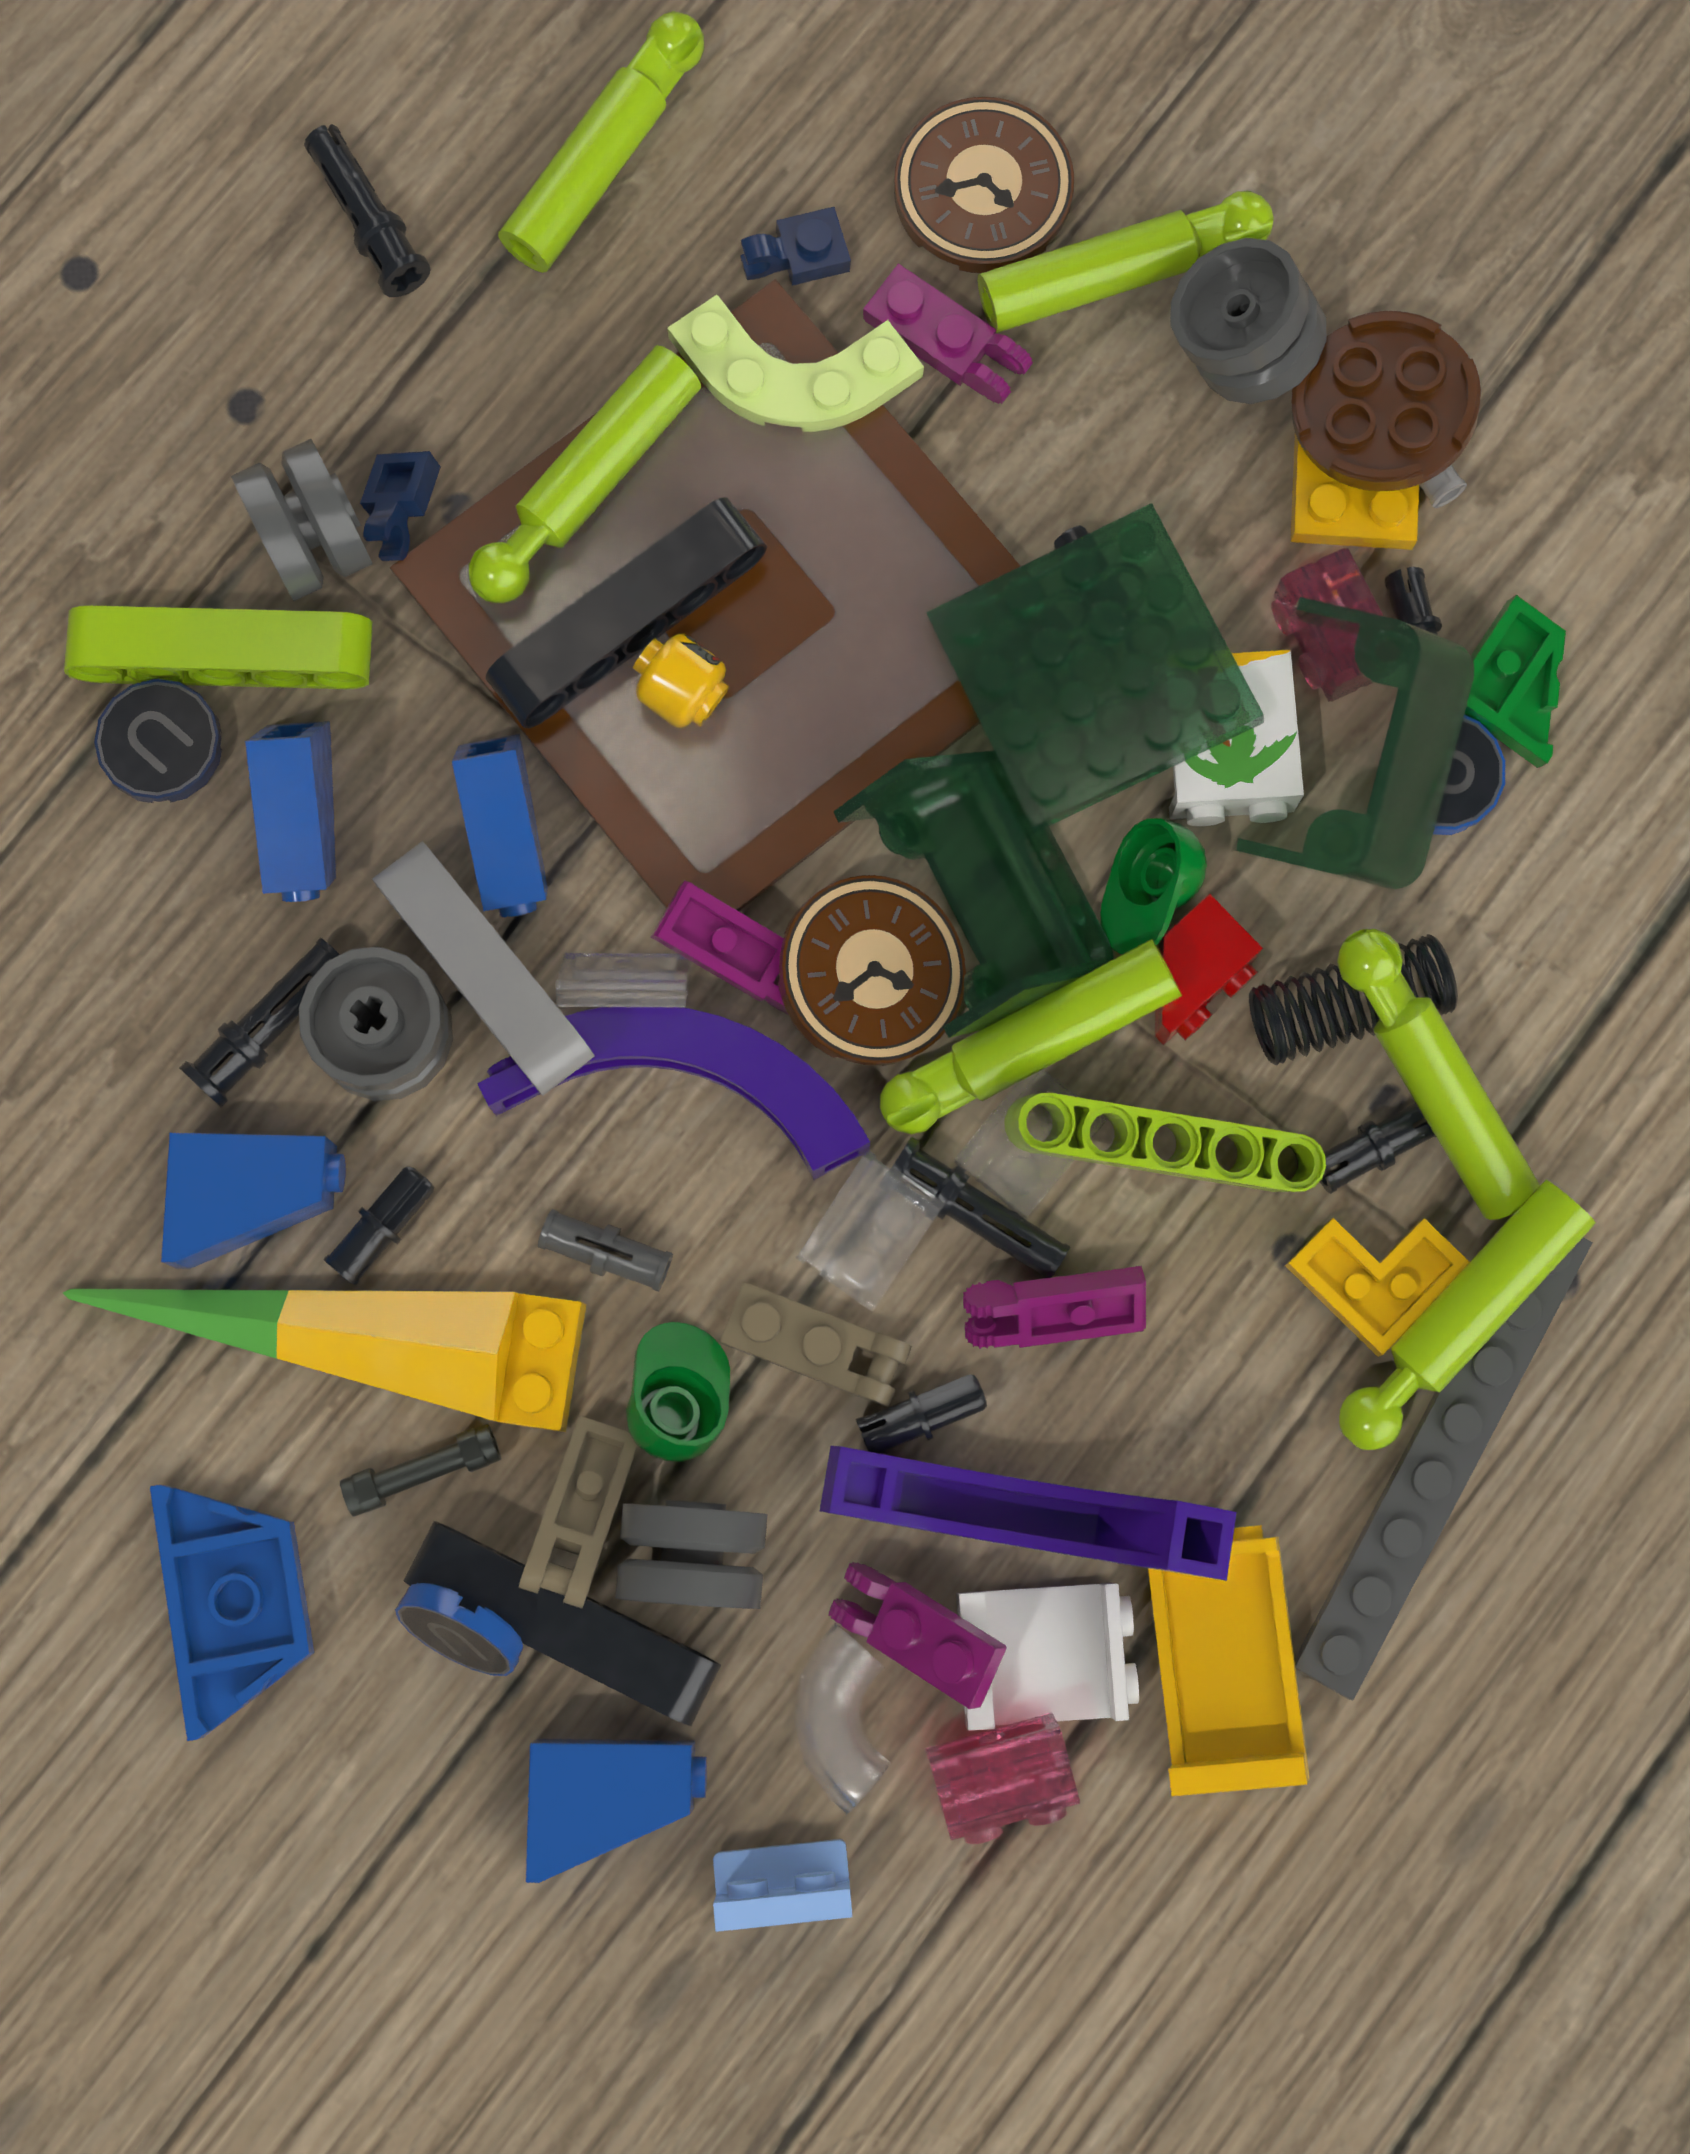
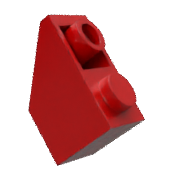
[1155,894,1263,1045]

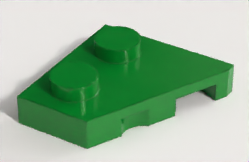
[1443,595,1566,768]

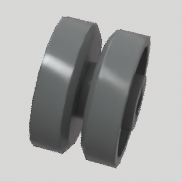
[1170,238,1327,404]
[231,439,373,601]
[299,947,453,1101]
[615,1500,768,1609]

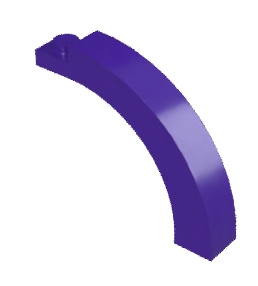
[477,1004,871,1180]
[819,1446,1237,1581]

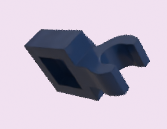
[740,207,851,286]
[360,451,441,561]

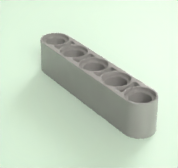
[372,841,595,1096]

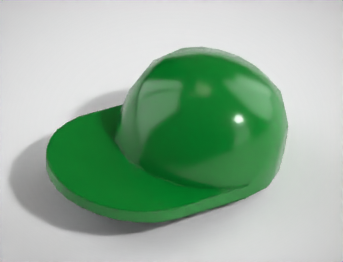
[1100,818,1207,954]
[626,1322,730,1462]

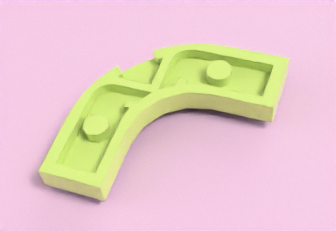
[667,295,924,432]

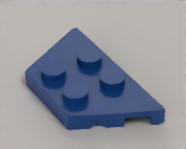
[150,1485,315,1741]

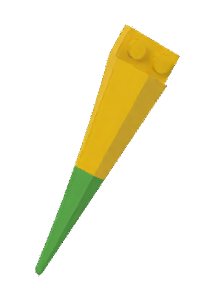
[63,1289,587,1432]

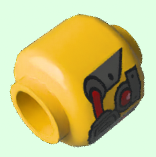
[633,634,730,728]

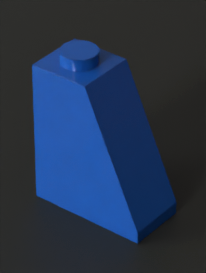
[245,721,336,902]
[452,734,548,917]
[161,1133,346,1269]
[526,1739,707,1883]

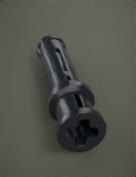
[304,124,431,297]
[179,937,340,1107]
[881,1136,1070,1278]

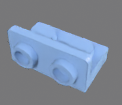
[713,1839,852,1932]

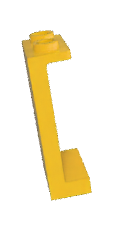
[1148,1525,1310,1796]

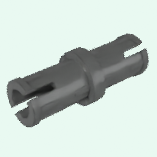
[538,1209,673,1292]

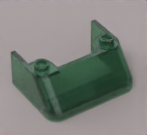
[1231,597,1474,889]
[833,750,1114,1038]

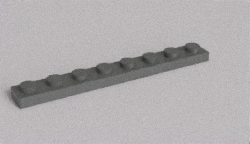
[1294,1237,1593,1701]

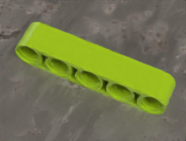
[64,606,373,689]
[1004,1093,1326,1192]

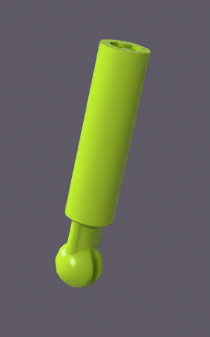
[498,11,704,273]
[977,191,1274,333]
[469,345,701,603]
[1337,929,1540,1220]
[880,939,1182,1135]
[1339,1180,1596,1450]

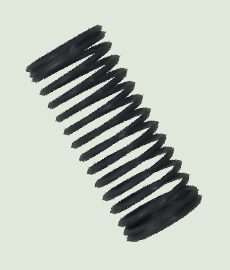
[1249,934,1458,1066]

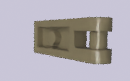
[720,1282,912,1407]
[519,1415,638,1608]

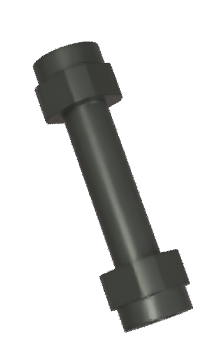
[340,1423,501,1517]

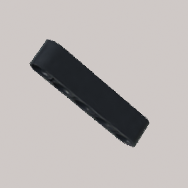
[485,497,767,729]
[403,1521,721,1726]

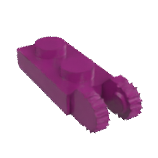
[863,263,1033,404]
[651,880,788,1015]
[963,1266,1146,1349]
[828,1562,1007,1709]

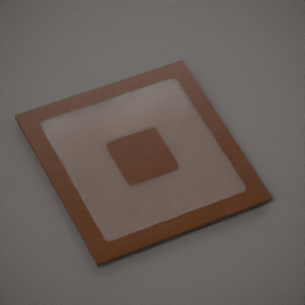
[390,279,1084,911]

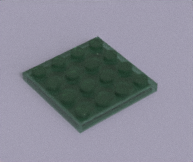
[926,503,1264,833]

